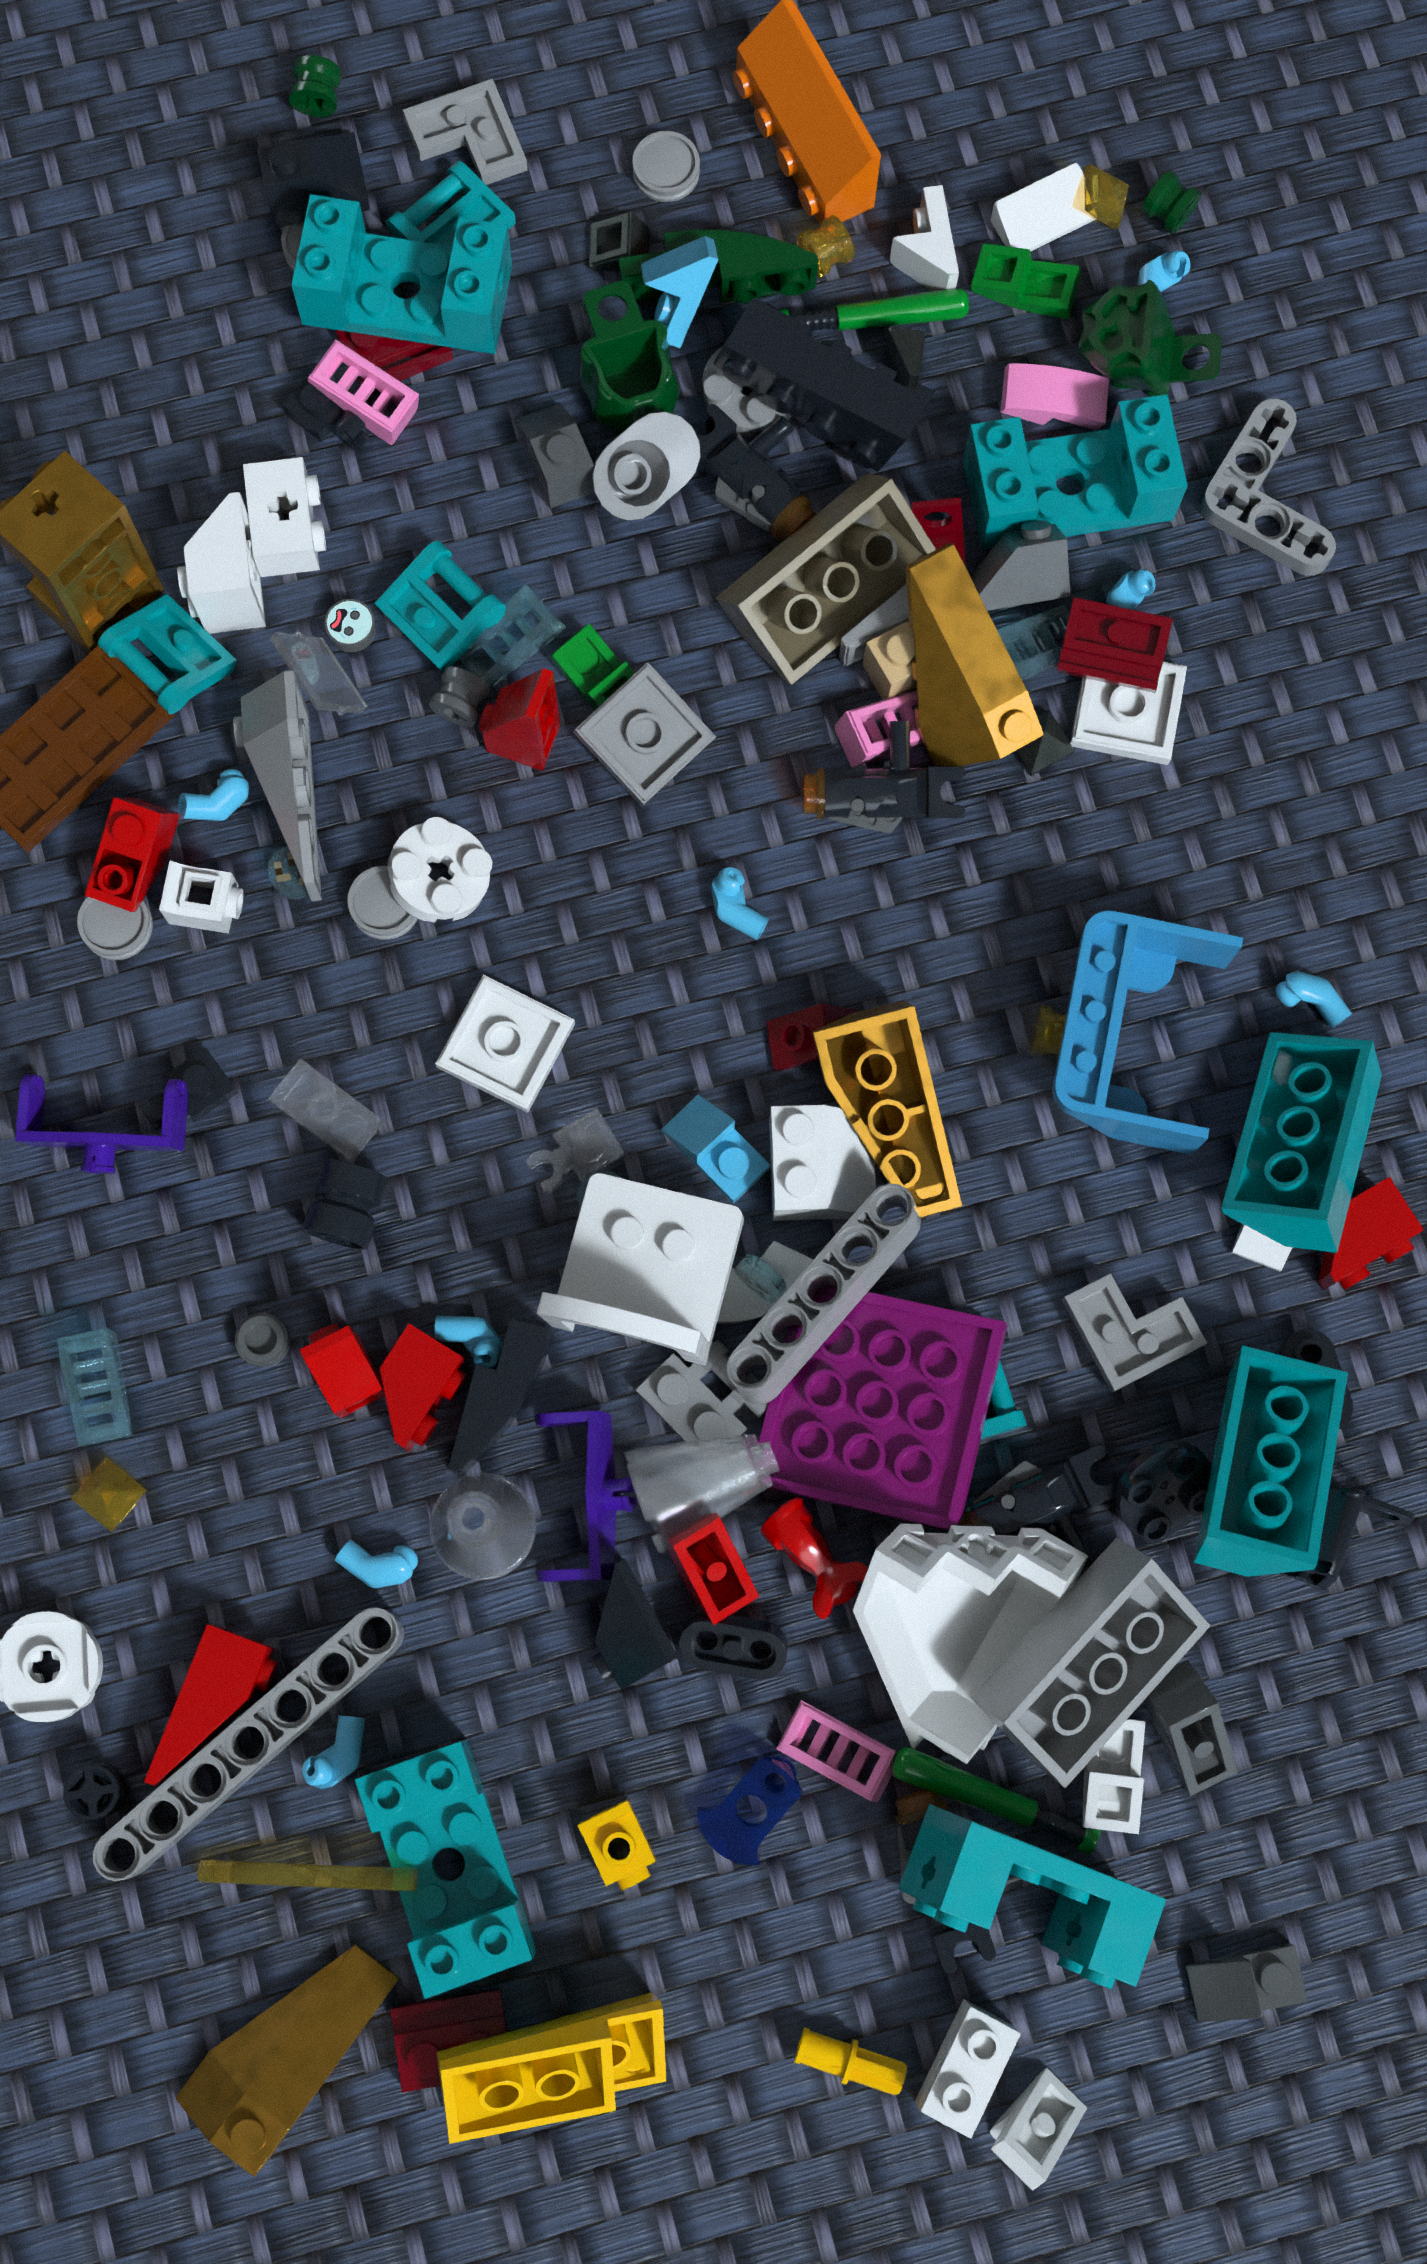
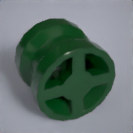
[289,55,342,117]
[1141,170,1202,235]

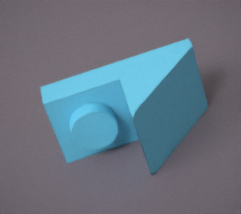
[641,236,718,348]
[661,1094,771,1204]

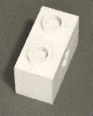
[243,457,326,577]
[915,1999,1021,2139]

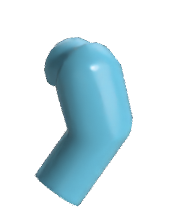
[1138,250,1191,292]
[1106,569,1156,610]
[178,769,249,821]
[711,867,769,940]
[1276,971,1352,1028]
[435,1315,503,1369]
[335,1539,418,1588]
[302,1715,365,1789]

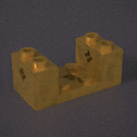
[0,450,165,653]

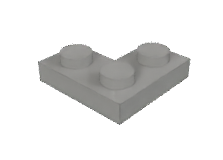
[403,79,528,185]
[1062,1273,1207,1393]

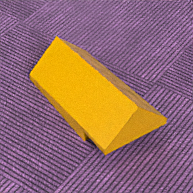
[436,1992,666,2144]

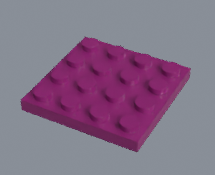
[749,1285,1008,1532]

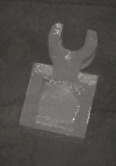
[526,1108,624,1193]

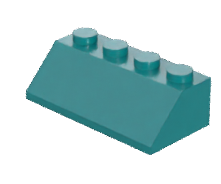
[1221,1032,1382,1253]
[1194,1345,1348,1577]

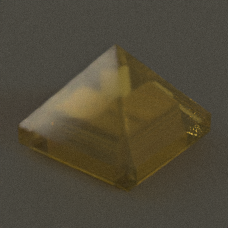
[1084,164,1129,230]
[71,1457,148,1532]

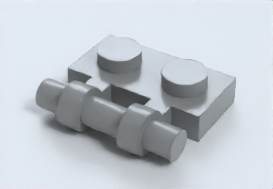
[636,1339,769,1467]

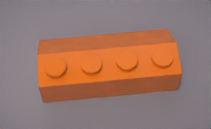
[732,0,881,231]

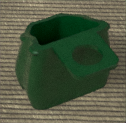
[1078,280,1222,397]
[579,281,679,435]

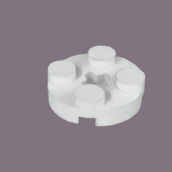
[387,817,492,922]
[0,1611,103,1722]

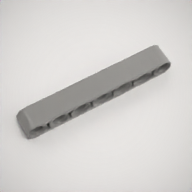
[93,1608,404,1881]

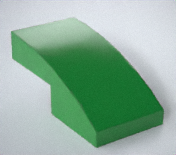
[971,244,1081,319]
[548,623,635,710]

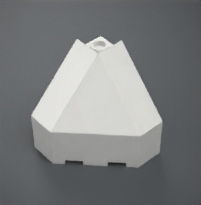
[853,1524,1088,1764]

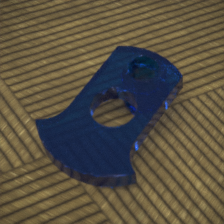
[697,1755,803,1865]

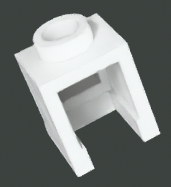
[159,861,244,933]

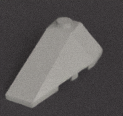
[233,670,322,901]

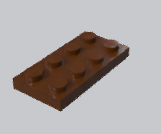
[0,646,175,854]

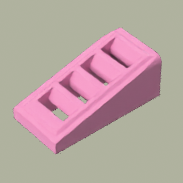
[308,339,419,445]
[835,689,923,767]
[776,1700,898,1803]

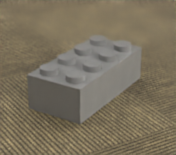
[971,1537,1210,1788]

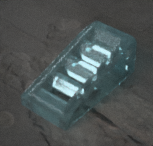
[459,584,566,688]
[997,604,1070,681]
[57,1328,133,1447]

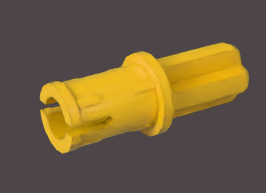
[794,2027,907,2095]

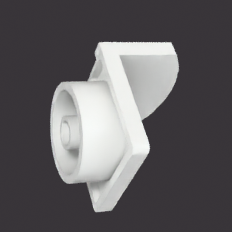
[537,1173,744,1366]

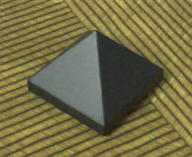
[1015,710,1075,776]

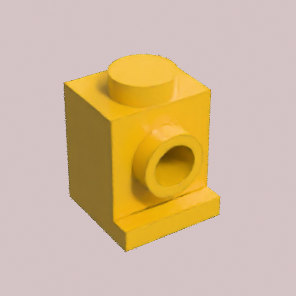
[577,1798,656,1891]

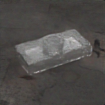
[268,1058,384,1163]

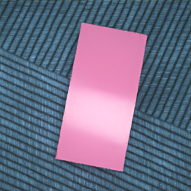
[1000,363,1109,431]

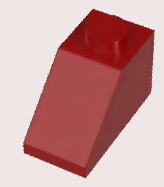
[669,1512,760,1625]

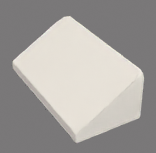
[990,163,1098,252]

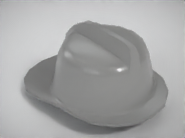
[592,412,700,521]

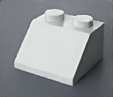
[177,492,266,634]
[769,1105,876,1221]

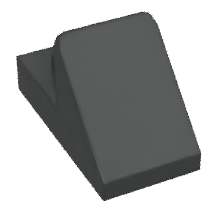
[1184,1943,1308,2022]

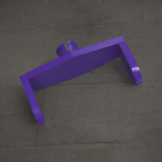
[15,1074,188,1174]
[535,1410,637,1582]

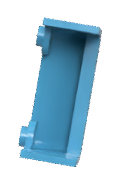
[1052,911,1243,1155]

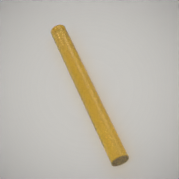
[198,1860,418,1891]

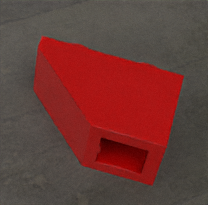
[85,797,179,912]
[1318,1176,1424,1291]
[299,1324,385,1418]
[380,1324,468,1452]

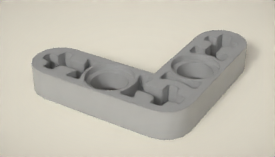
[1201,399,1336,576]

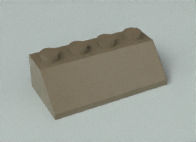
[716,473,936,685]

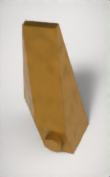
[906,542,1044,767]
[812,1000,962,1217]
[175,1944,400,2177]

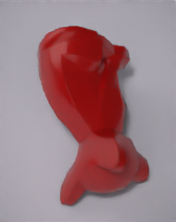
[760,1497,868,1619]

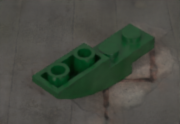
[619,230,819,304]

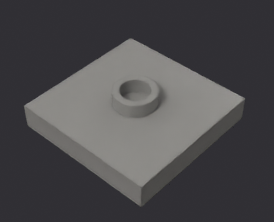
[573,662,716,807]

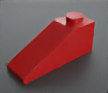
[479,668,560,771]
[144,1624,279,1786]

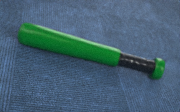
[779,288,969,331]
[892,1747,1101,1854]

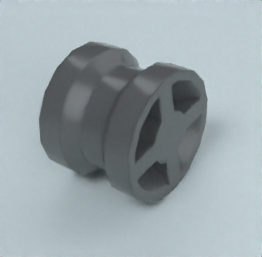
[429,666,491,727]

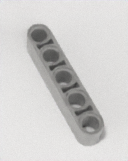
[726,1183,921,1405]

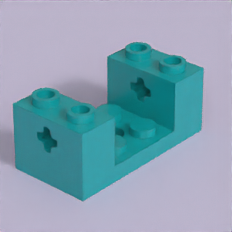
[291,194,512,354]
[963,394,1188,550]
[354,1739,537,1999]
[898,1804,1166,1989]

